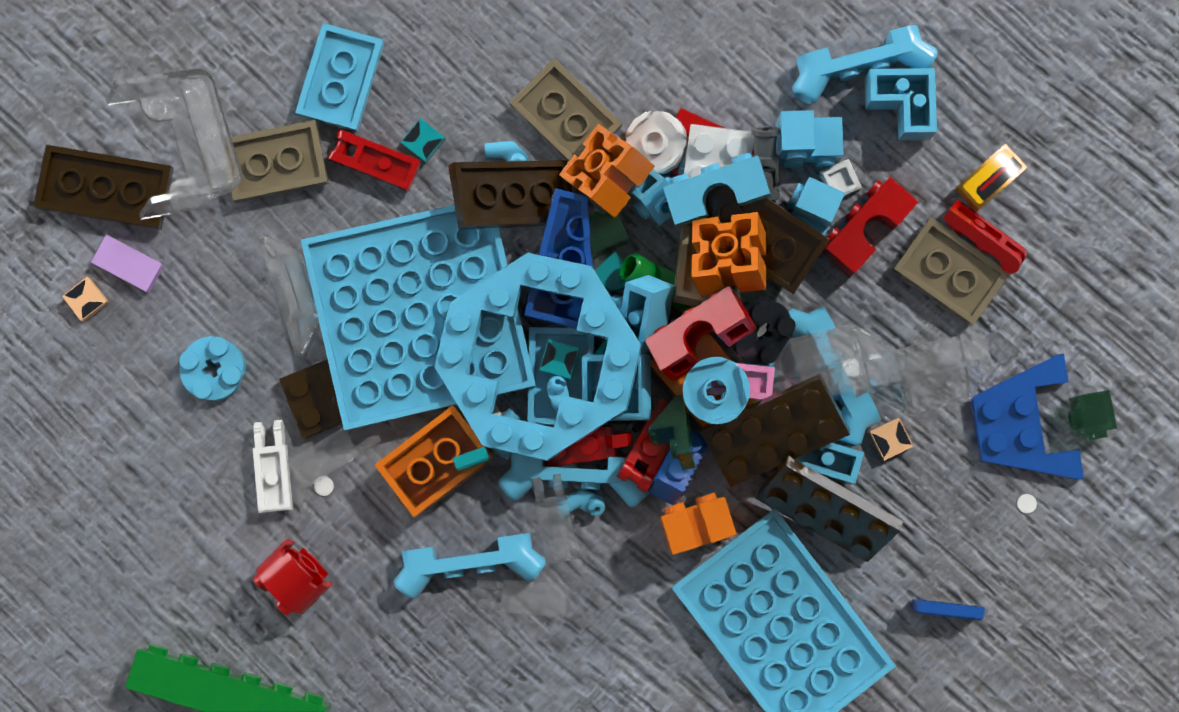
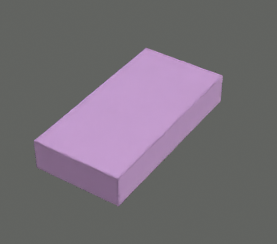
[91,234,165,293]

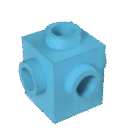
[629,169,672,225]

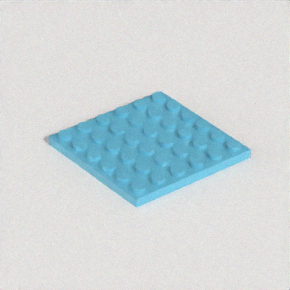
[301,205,536,431]

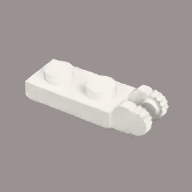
[253,420,293,513]

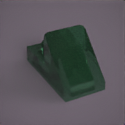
[647,394,696,470]

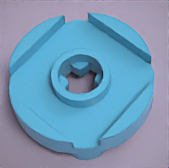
[179,336,246,401]
[683,357,750,424]

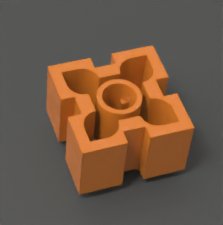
[559,124,655,218]
[692,212,766,297]
[659,493,737,555]

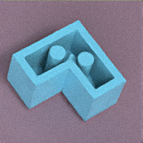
[865,68,937,141]
[775,110,844,168]
[787,177,845,235]
[602,275,675,354]
[795,411,864,485]

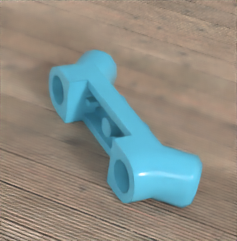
[792,25,938,104]
[788,306,881,446]
[498,452,650,507]
[394,533,546,599]

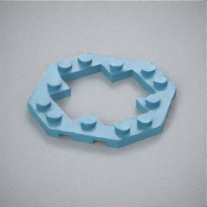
[435,253,642,461]

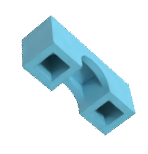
[663,153,772,227]

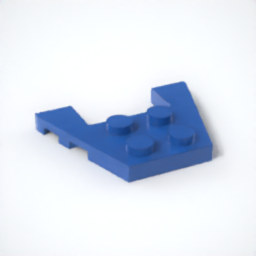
[970,353,1084,480]

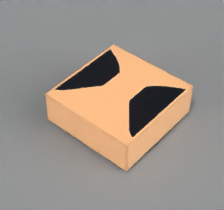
[62,277,109,322]
[868,418,913,461]

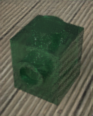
[589,211,629,259]
[1068,390,1117,440]

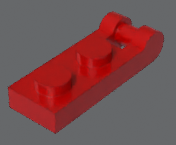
[327,129,421,192]
[943,199,1027,274]
[616,398,688,493]

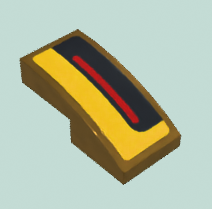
[955,144,1027,212]

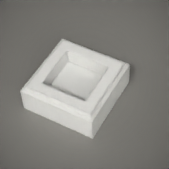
[818,159,862,197]

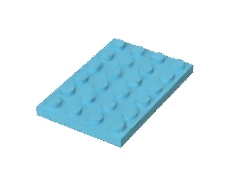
[671,509,896,712]

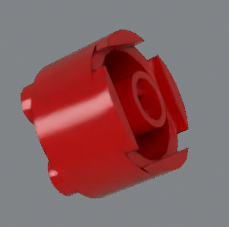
[253,539,332,616]

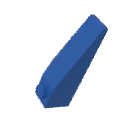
[522,188,593,329]

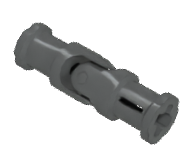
[751,126,780,203]

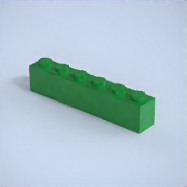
[125,644,331,712]

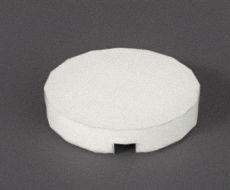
[625,111,688,175]

